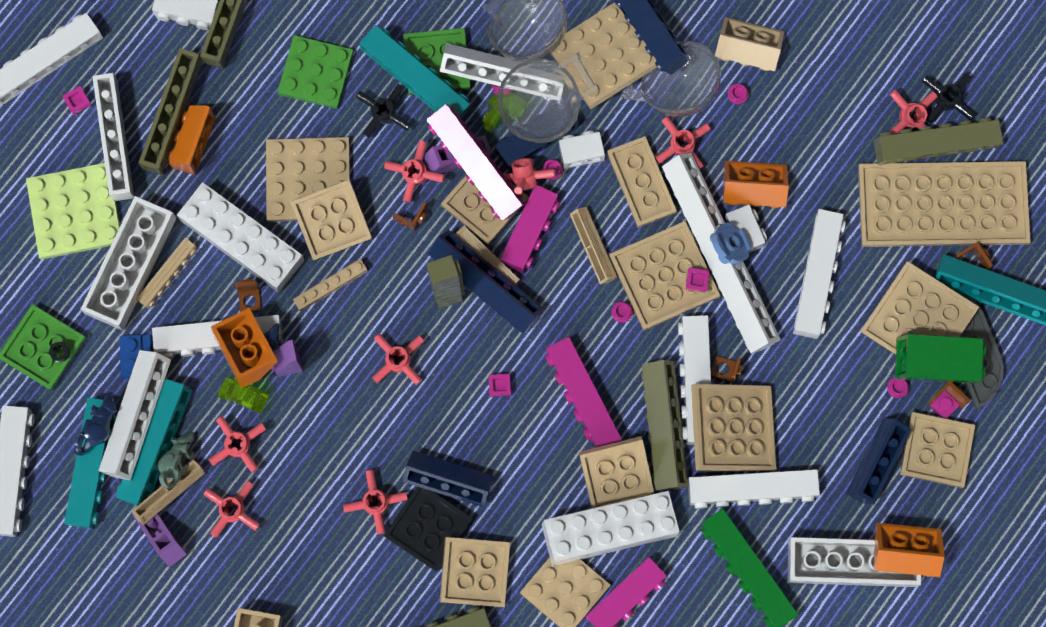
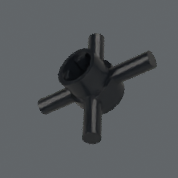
[922,73,975,123]
[356,84,411,138]

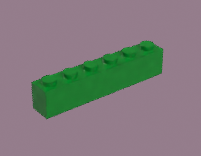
[700,508,798,627]

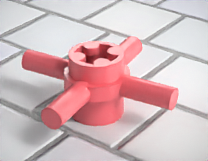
[889,89,938,135]
[655,116,711,170]
[384,141,445,203]
[503,158,556,194]
[372,334,424,385]
[208,416,266,473]
[343,470,408,535]
[204,481,261,538]

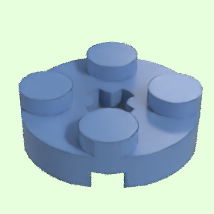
[710,223,751,265]

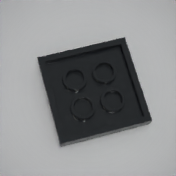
[384,486,473,572]

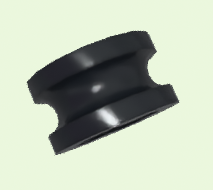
[49,342,70,362]

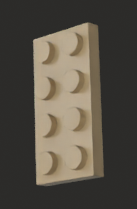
[607,136,677,228]

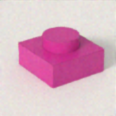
[62,86,91,115]
[685,268,709,293]
[489,374,511,397]
[929,390,960,419]

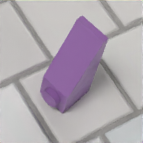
[423,136,492,173]
[271,340,303,377]
[131,513,187,567]

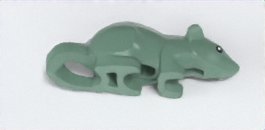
[158,432,194,489]

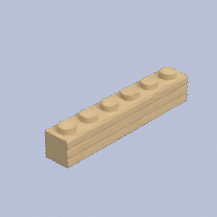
[570,207,617,285]
[455,226,520,285]
[136,238,197,309]
[293,259,368,313]
[132,460,204,525]

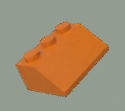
[168,105,216,176]
[723,161,789,208]
[211,308,278,388]
[874,523,945,577]

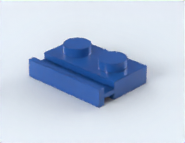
[119,334,152,379]

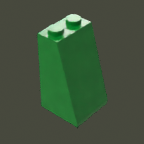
[895,334,986,383]

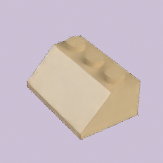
[715,17,784,71]

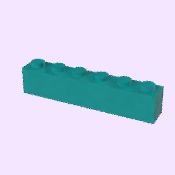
[359,25,470,119]
[934,254,1046,326]
[116,379,193,506]
[64,397,118,530]

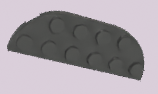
[960,295,1004,410]

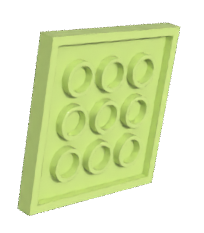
[26,163,120,260]

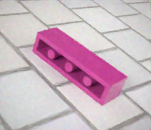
[500,185,560,273]
[585,557,666,627]

